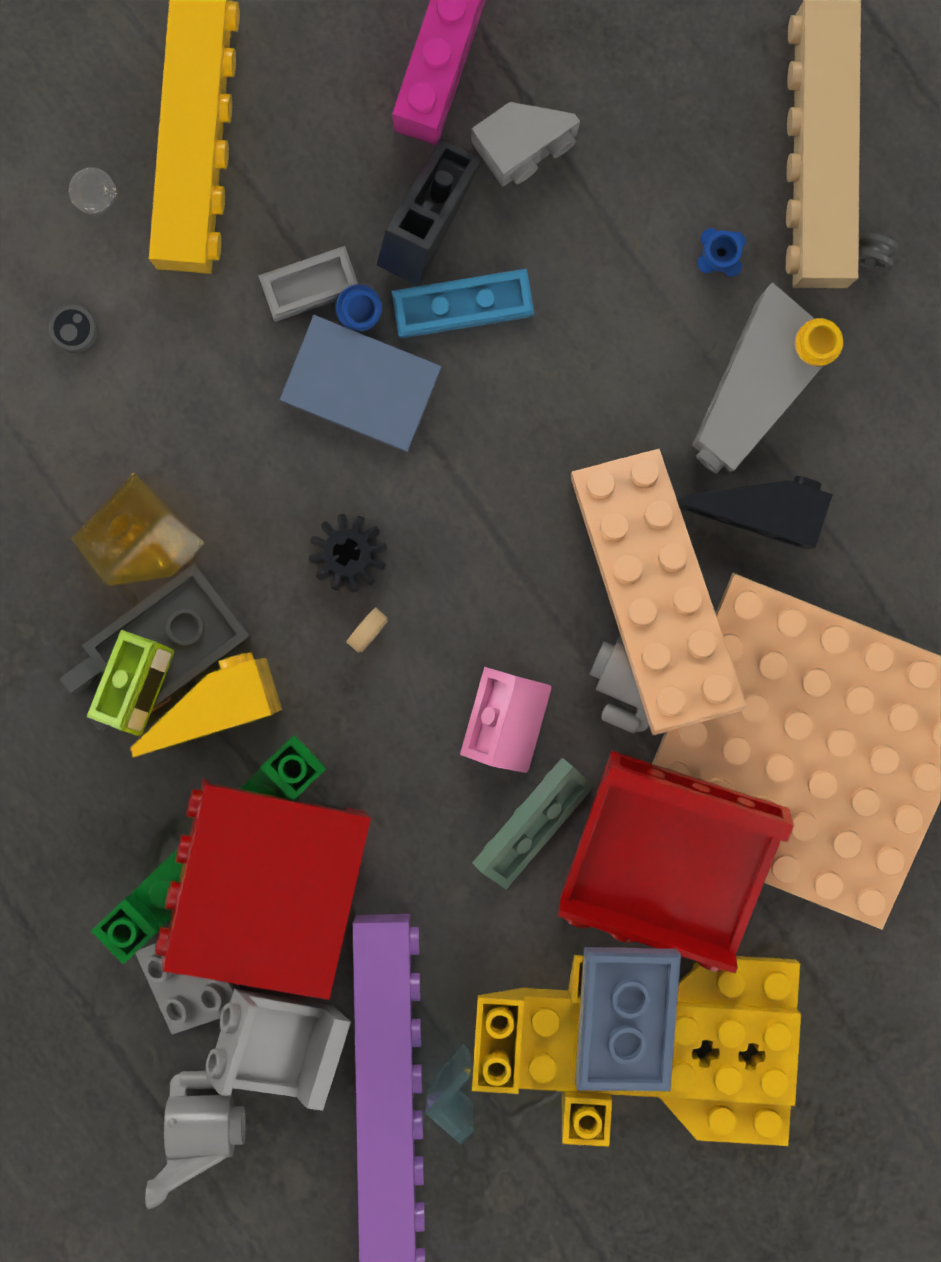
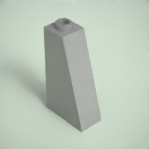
[692,282,823,475]

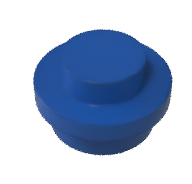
[335,284,382,331]

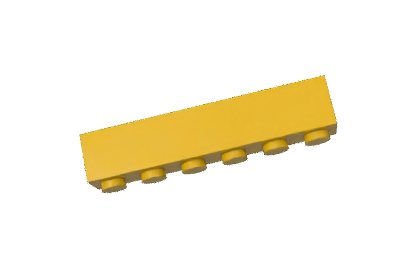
[149,0,240,274]

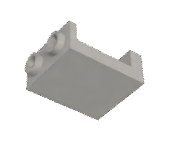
[206,988,351,1111]

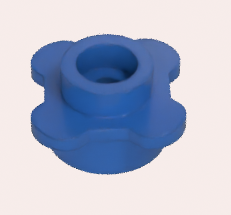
[697,228,746,277]

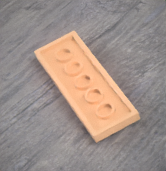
[571,448,747,735]

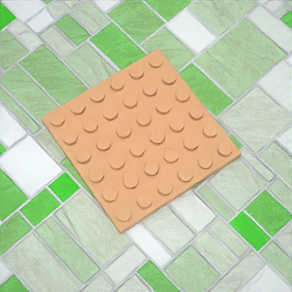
[652,573,941,930]

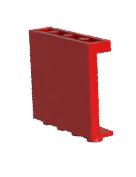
[558,751,794,974]
[154,778,371,1000]

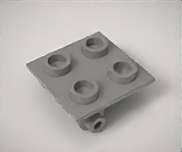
[135,943,243,1035]

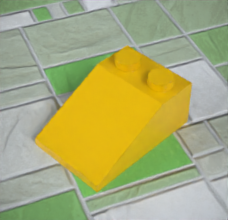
[130,652,282,757]

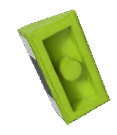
[86,630,174,736]

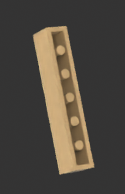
[786,0,861,288]

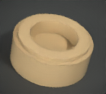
[346,607,388,653]

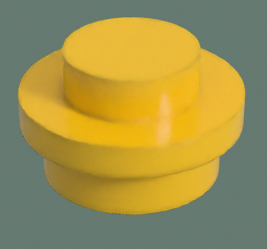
[795,318,843,367]

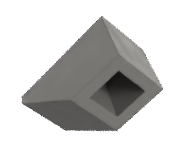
[471,102,580,187]

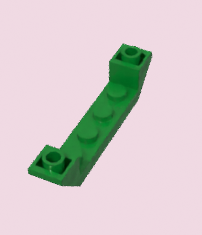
[91,735,327,965]

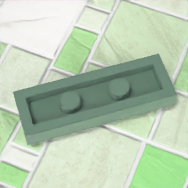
[472,758,595,889]

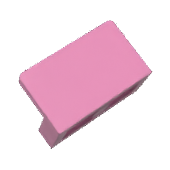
[460,667,552,773]

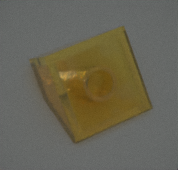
[71,473,205,586]

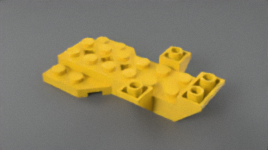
[472,955,801,1147]

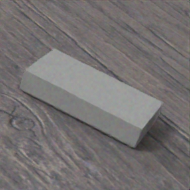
[259,246,358,322]

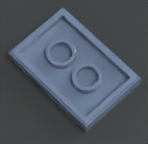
[280,315,442,453]
[575,947,681,1091]

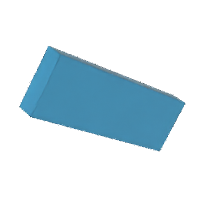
[391,268,534,339]

